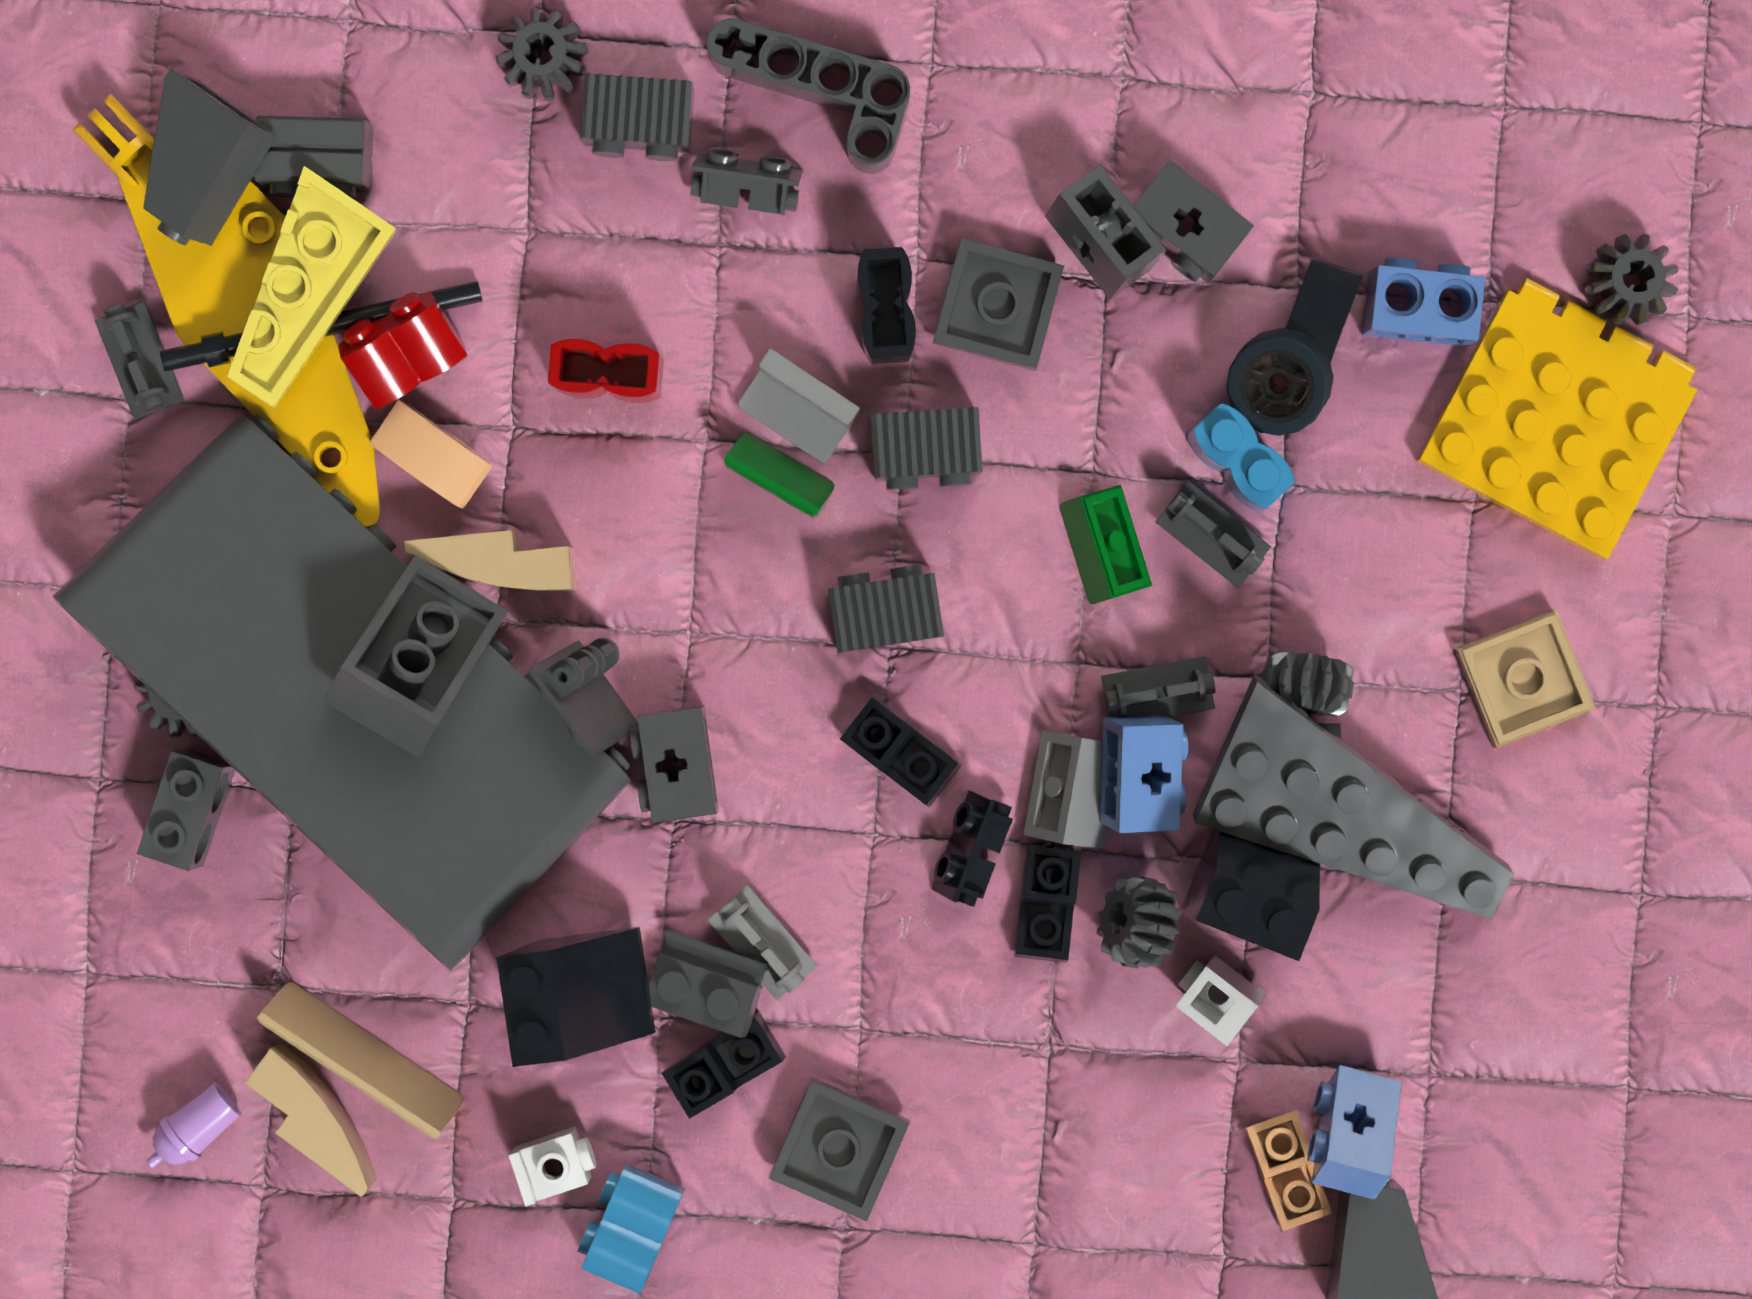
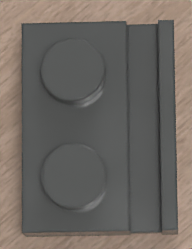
[649,930,769,1038]

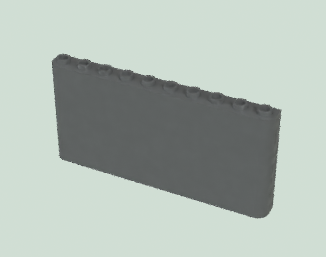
[52,414,631,972]

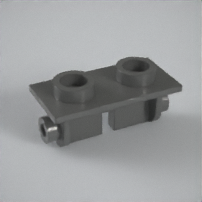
[690,148,803,215]
[95,301,185,420]
[1155,480,1271,588]
[1101,656,1216,717]

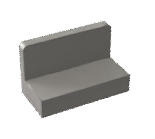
[738,348,860,463]
[1023,730,1108,849]

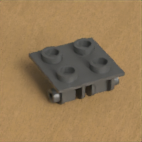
[528,638,638,759]

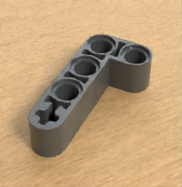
[707,18,911,174]

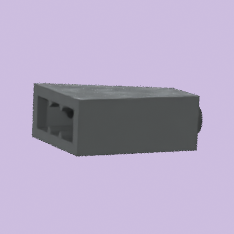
[143,69,277,246]
[1326,1179,1438,1299]

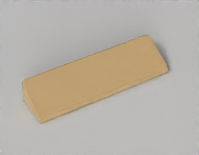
[257,982,464,1139]

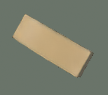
[404,530,577,591]
[245,1041,377,1198]

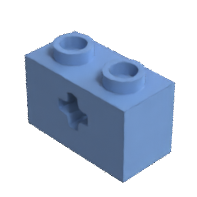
[1100,715,1188,833]
[1307,1065,1402,1200]

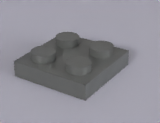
[933,238,1065,371]
[769,1077,910,1221]

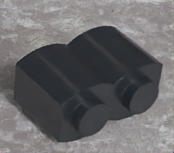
[858,247,916,365]

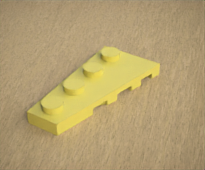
[227,166,397,409]

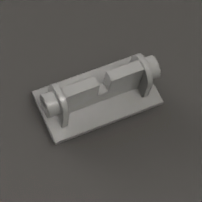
[708,885,817,1000]

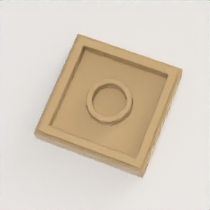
[1454,610,1596,748]

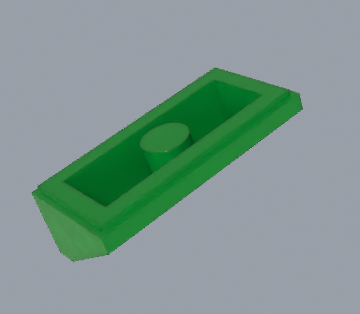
[723,433,835,519]
[1059,485,1153,604]

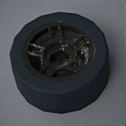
[1226,328,1334,436]

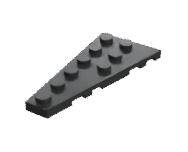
[1193,674,1514,920]

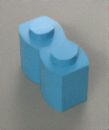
[1186,403,1295,511]
[577,1164,685,1294]

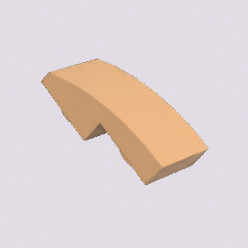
[369,399,493,509]
[1246,1110,1333,1232]

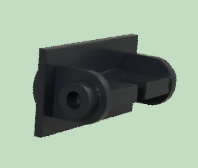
[932,790,1013,907]

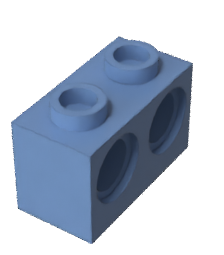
[1362,258,1486,347]

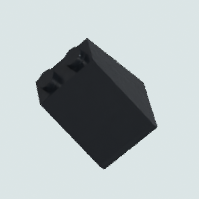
[1181,829,1320,961]
[496,927,656,1067]

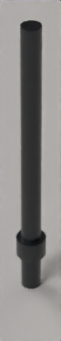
[160,281,483,372]

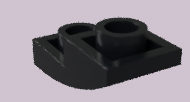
[1273,257,1364,378]
[840,697,962,807]
[1014,845,1081,963]
[661,1012,786,1119]

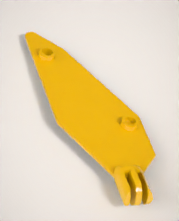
[72,94,380,527]

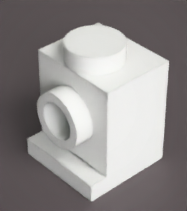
[1176,955,1268,1046]
[508,1126,597,1207]

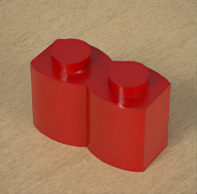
[338,291,467,409]
[548,339,664,403]

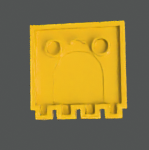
[1416,278,1697,560]

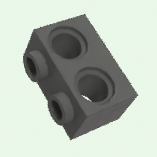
[137,749,235,871]

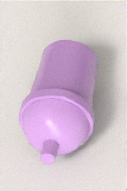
[146,1083,242,1168]

